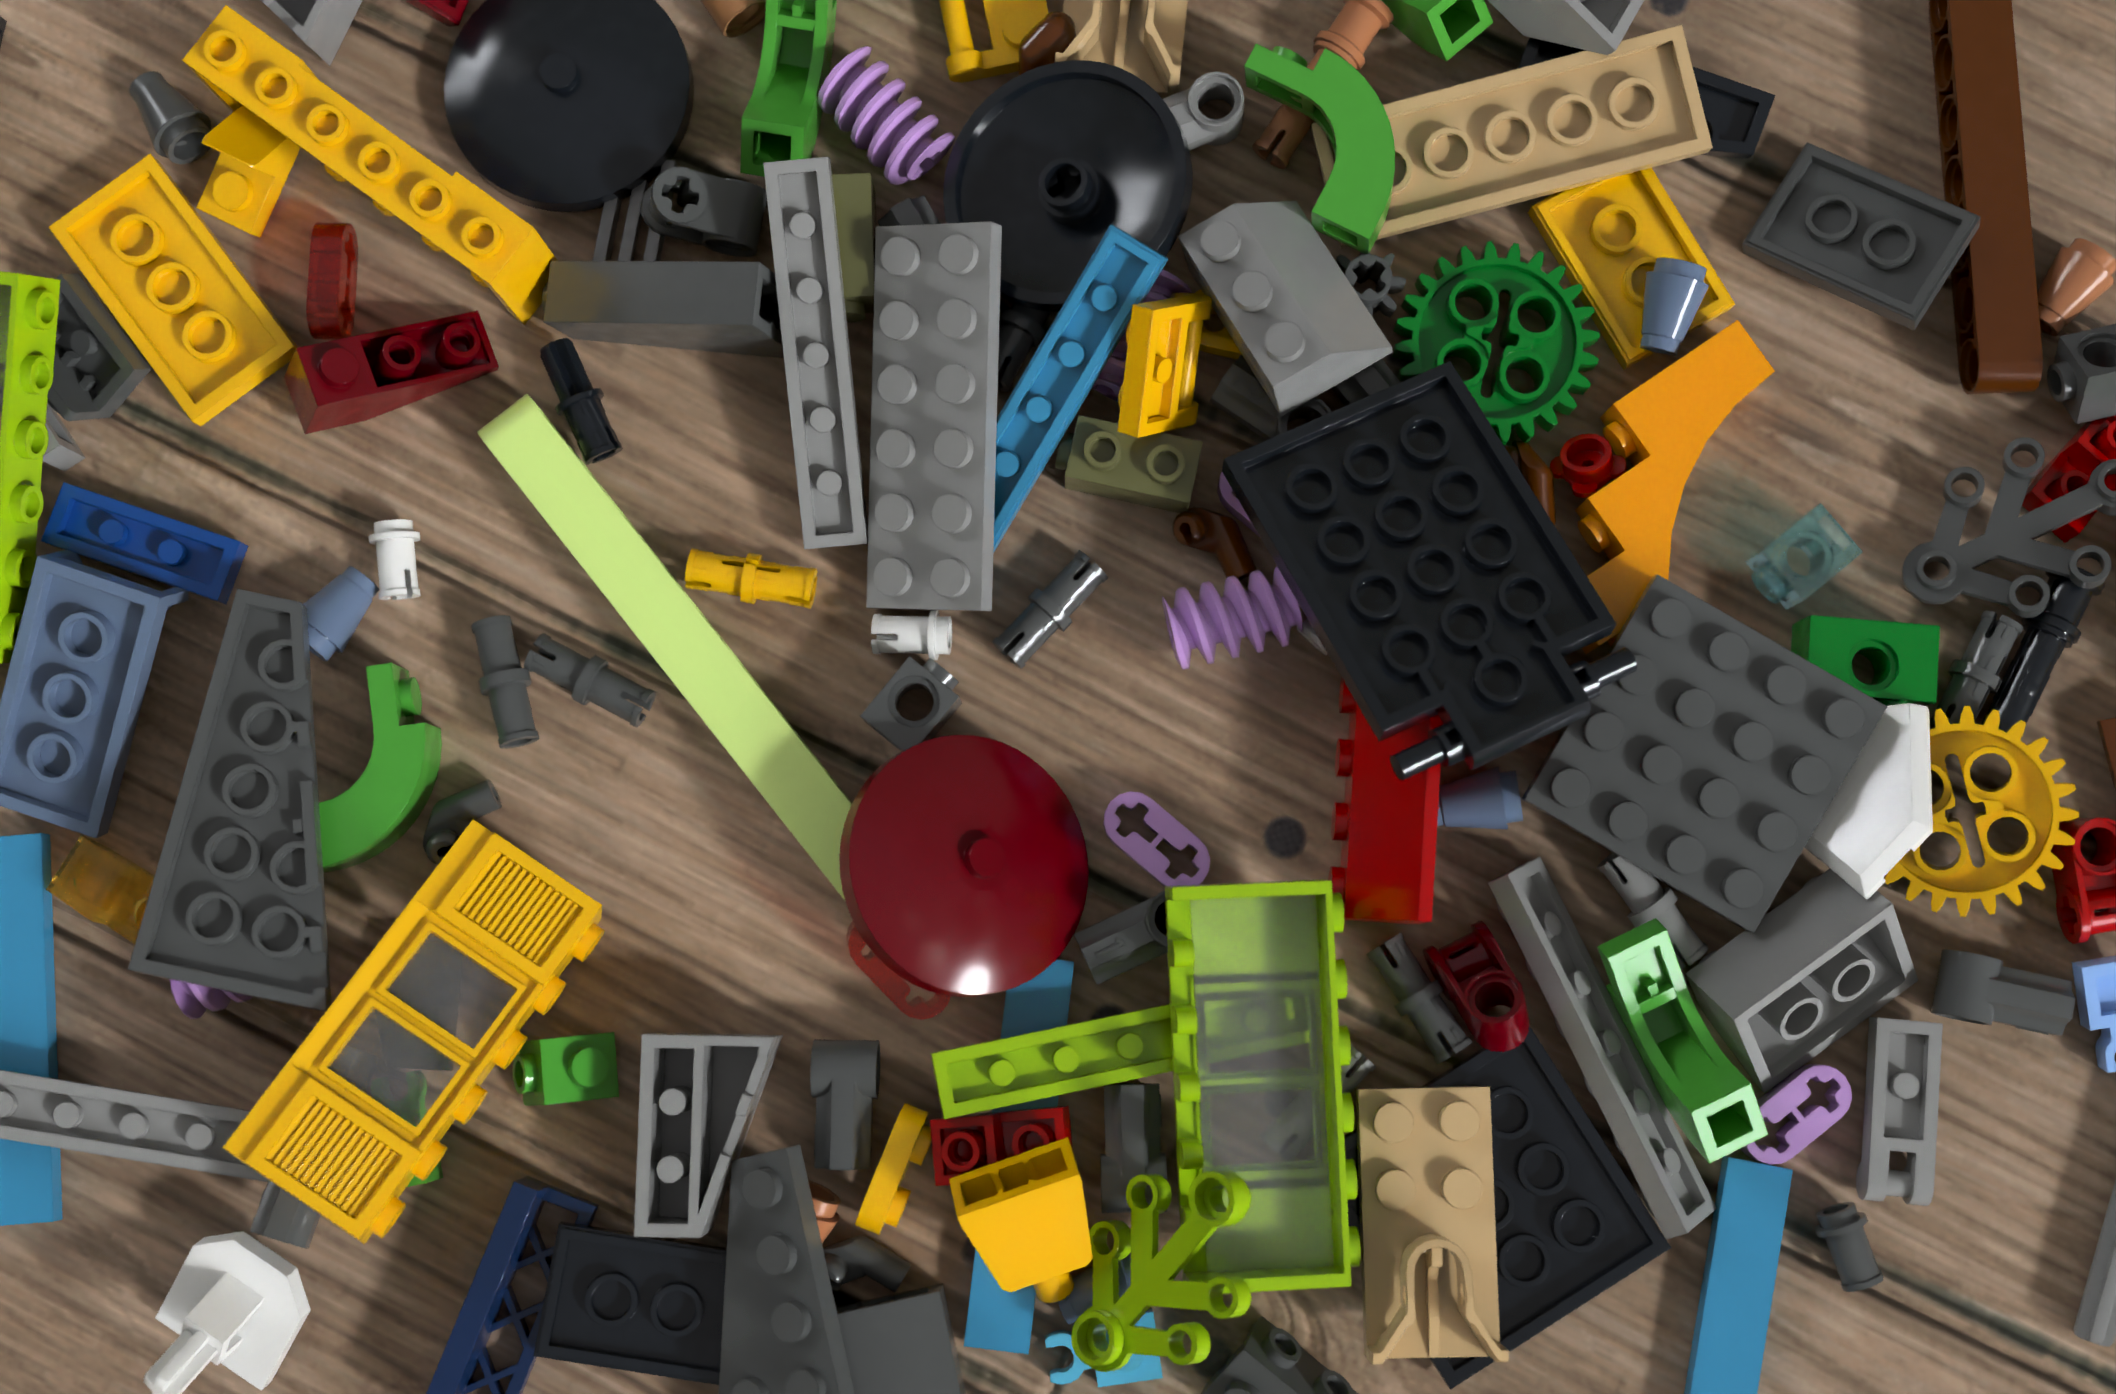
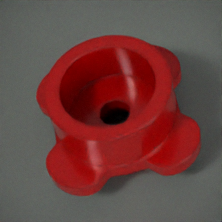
[1550,433,1627,498]

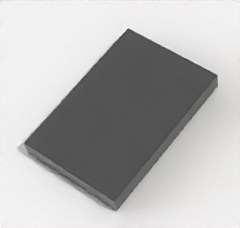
[1742,142,1981,330]

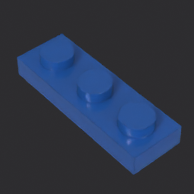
[41,482,248,605]

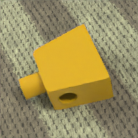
[949,1137,1093,1303]

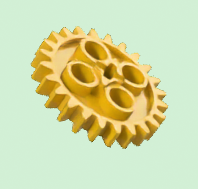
[1884,705,2079,917]

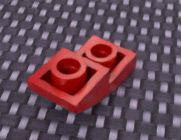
[2022,415,2116,543]
[930,1105,1073,1186]

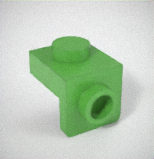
[513,1032,619,1106]

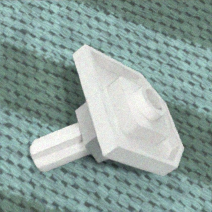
[144,1231,311,1394]

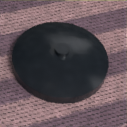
[444,0,694,212]
[943,60,1193,312]

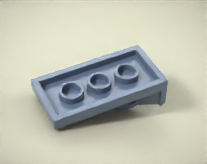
[0,550,189,839]

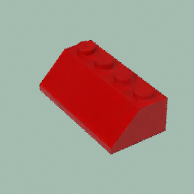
[1328,677,1443,925]

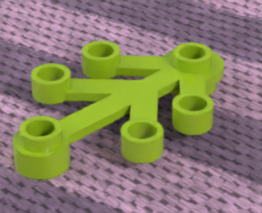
[1071,1170,1251,1372]

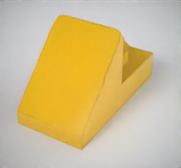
[196,105,301,238]

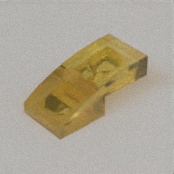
[46,835,155,945]

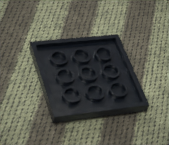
[1307,1025,1671,1390]

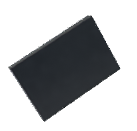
[533,1221,727,1385]

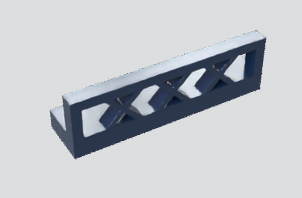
[426,1176,599,1394]

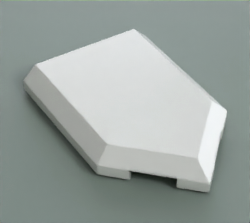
[1804,703,1933,900]

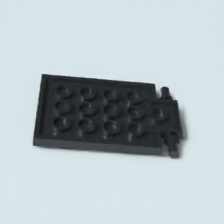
[1222,361,1637,780]

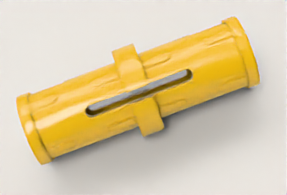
[685,548,818,609]

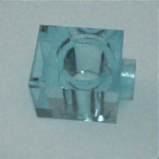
[1745,503,1863,610]

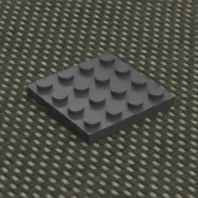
[1521,574,1887,933]

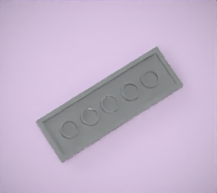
[866,222,1002,611]

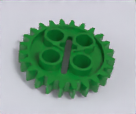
[1392,241,1600,445]

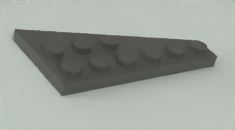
[128,589,332,1012]
[719,1144,855,1394]

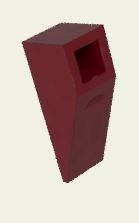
[284,311,499,434]

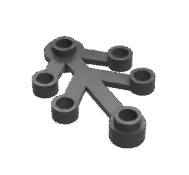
[1902,437,2116,618]

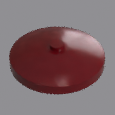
[839,735,1089,997]

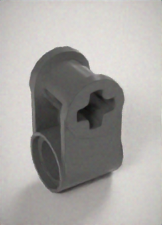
[641,166,767,257]

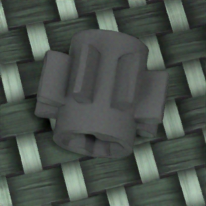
[1335,252,1406,318]

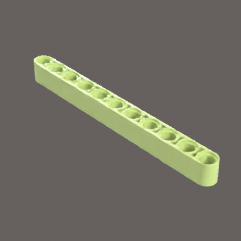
[477,394,852,902]

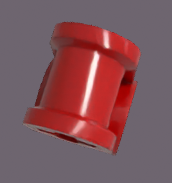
[2051,817,2116,944]

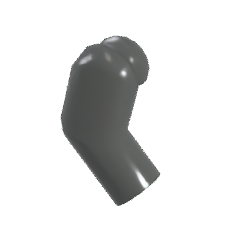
[423,779,502,865]
[823,1235,912,1293]

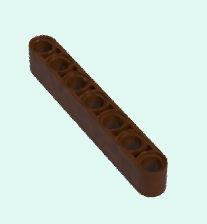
[1929,0,2043,394]

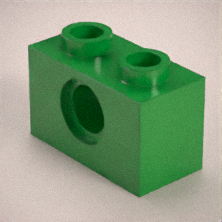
[1791,615,1940,706]

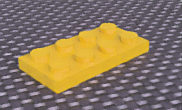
[49,153,298,427]

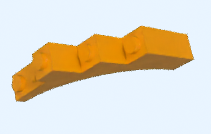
[1575,320,1775,654]

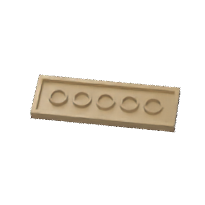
[1311,25,1713,249]

